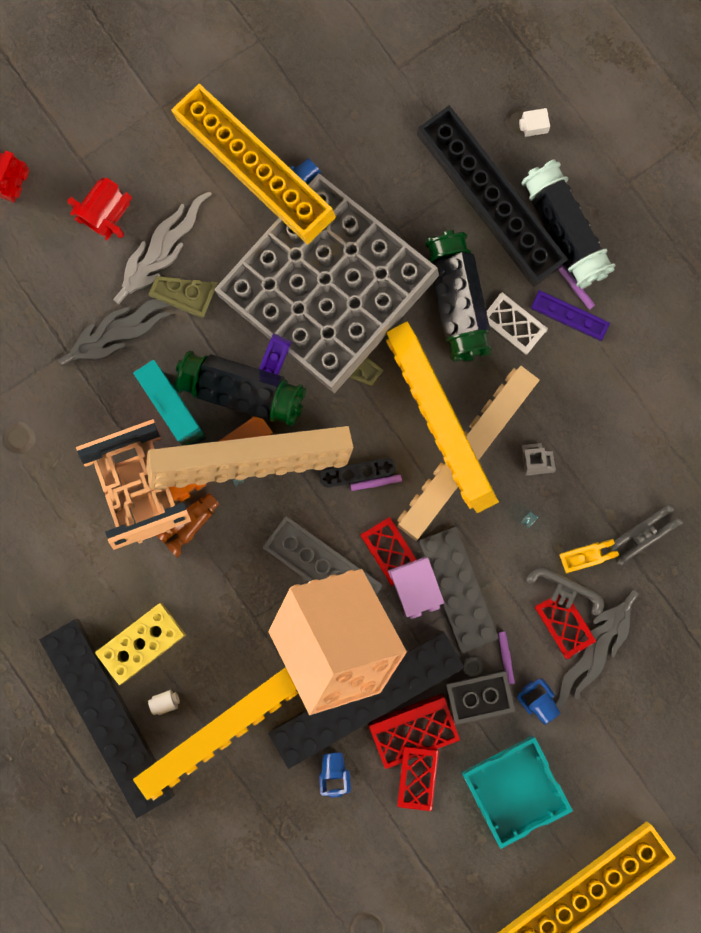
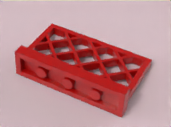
[368,693,460,769]

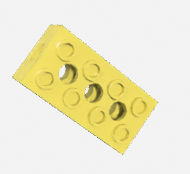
[95,603,186,685]

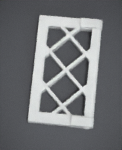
[487,292,548,355]

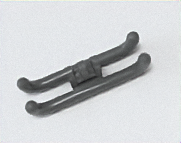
[607,505,683,566]
[527,568,604,615]

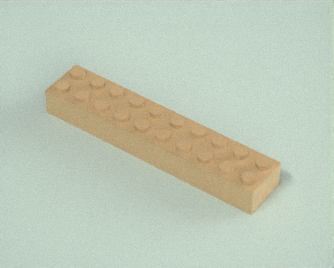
[397,366,539,541]
[146,426,354,490]

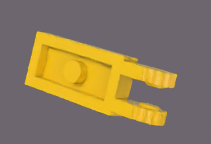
[560,539,619,573]

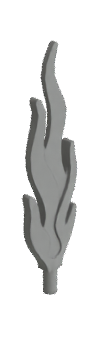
[113,192,212,304]

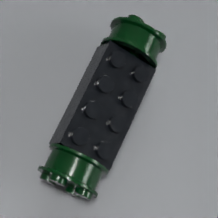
[425,230,492,362]
[174,351,307,427]

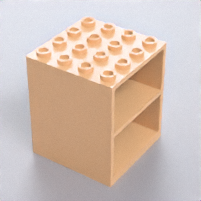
[268,569,407,715]

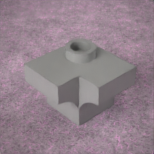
[521,443,556,476]

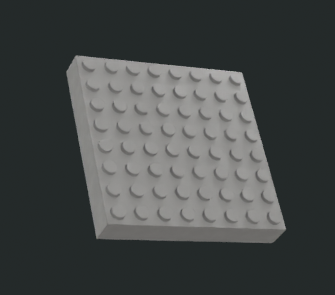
[214,174,439,394]

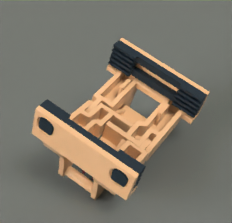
[76,419,191,550]

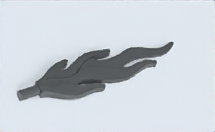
[58,299,171,367]
[556,590,639,709]

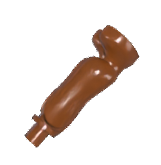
[156,493,220,558]

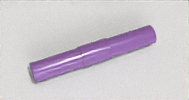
[559,265,595,310]
[350,474,402,491]
[498,631,515,684]

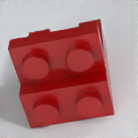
[0,150,29,203]

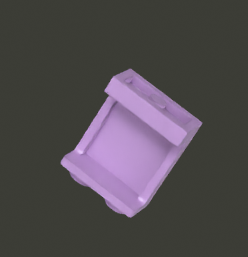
[388,557,444,619]

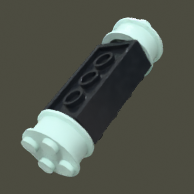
[521,159,616,289]

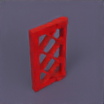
[360,517,416,586]
[534,595,596,659]
[397,746,439,811]

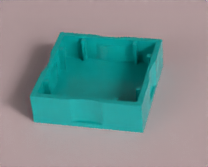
[133,359,206,446]
[461,736,573,849]

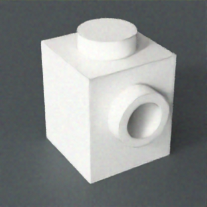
[519,108,550,137]

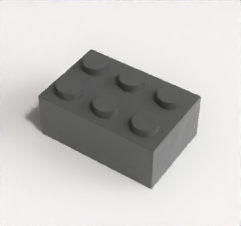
[445,670,515,725]

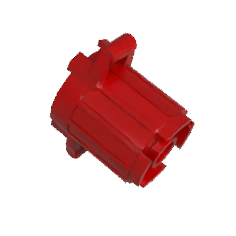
[67,177,132,241]

